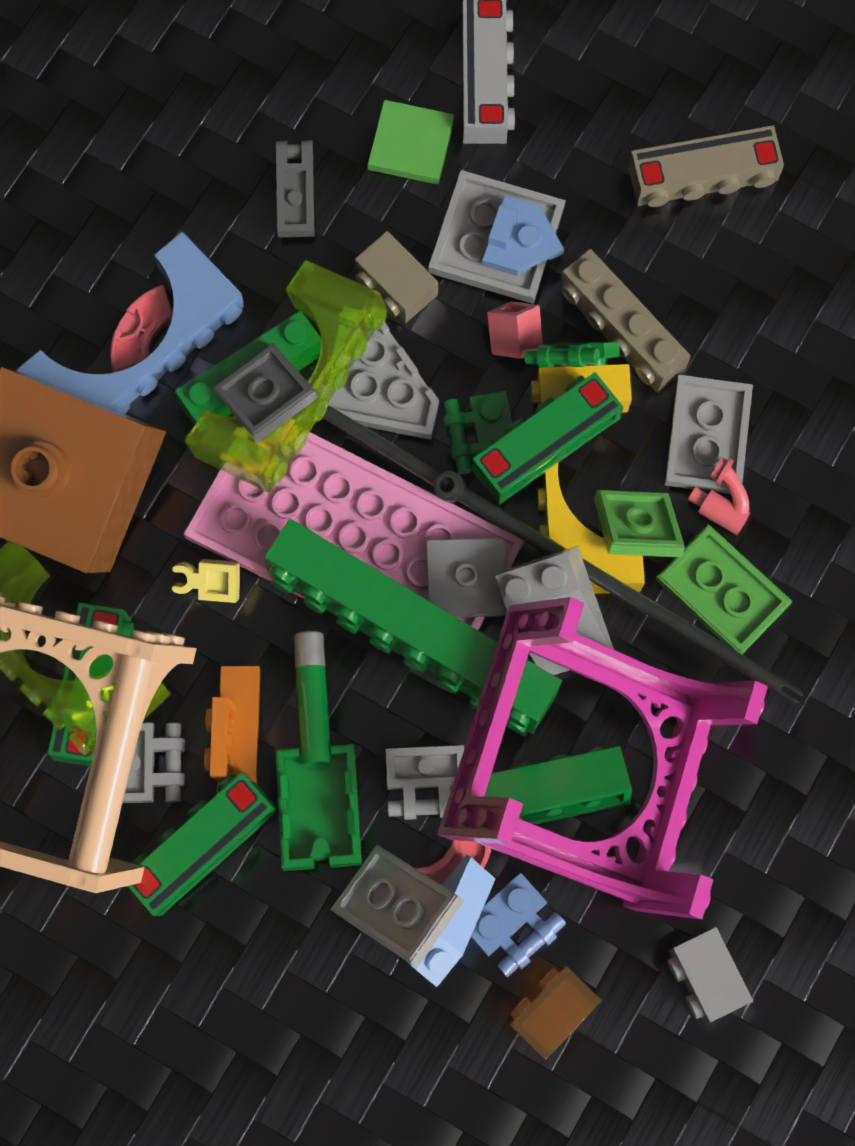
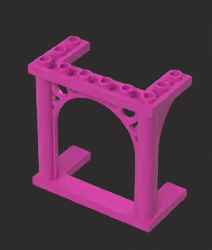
[437,597,768,919]

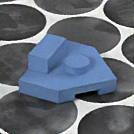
[482,195,564,276]

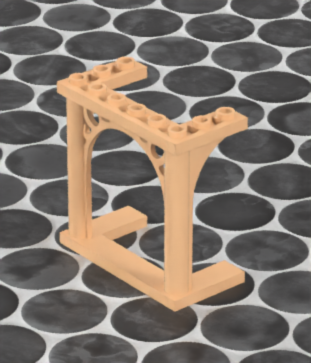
[0,592,196,893]

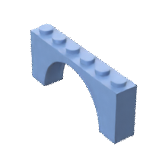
[16,232,244,414]

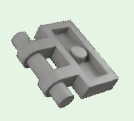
[122,723,185,803]
[386,745,464,820]

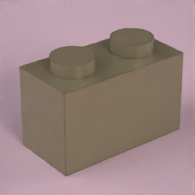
[355,231,438,324]

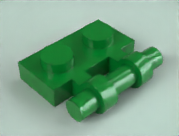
[524,342,619,368]
[443,391,512,474]

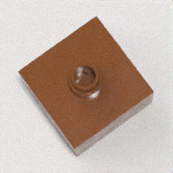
[0,367,166,573]

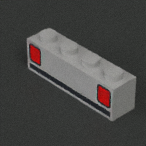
[462,0,515,144]

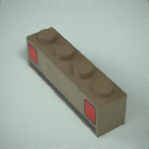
[628,125,784,207]

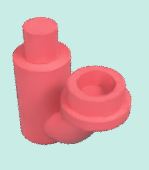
[688,457,750,535]

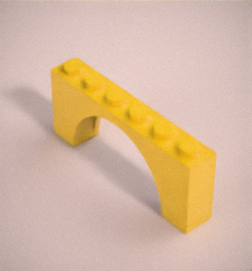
[531,364,645,594]

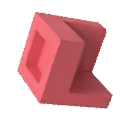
[487,301,543,359]

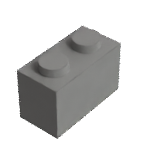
[667,927,753,1024]

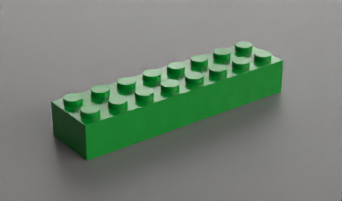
[264,518,562,735]

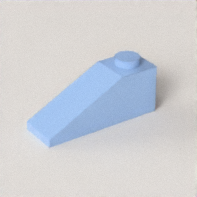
[406,854,495,987]

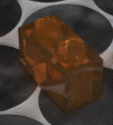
[509,966,602,1061]

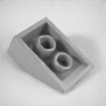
[495,546,614,675]

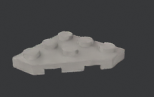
[324,310,439,440]

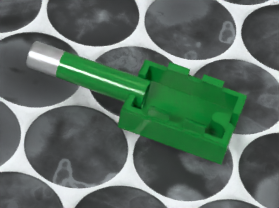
[275,631,362,871]

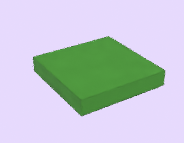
[368,100,454,185]
[594,490,685,557]

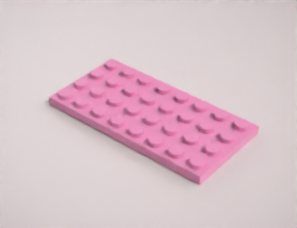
[184,421,524,630]

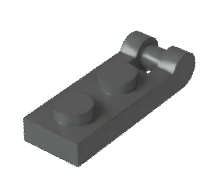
[276,140,315,237]

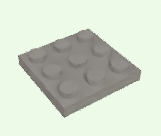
[428,170,566,304]

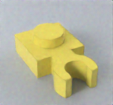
[172,559,240,603]

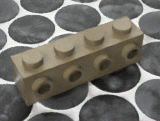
[560,249,691,393]

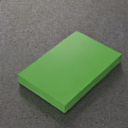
[655,524,793,654]

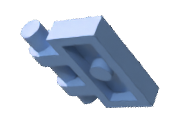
[471,873,566,978]

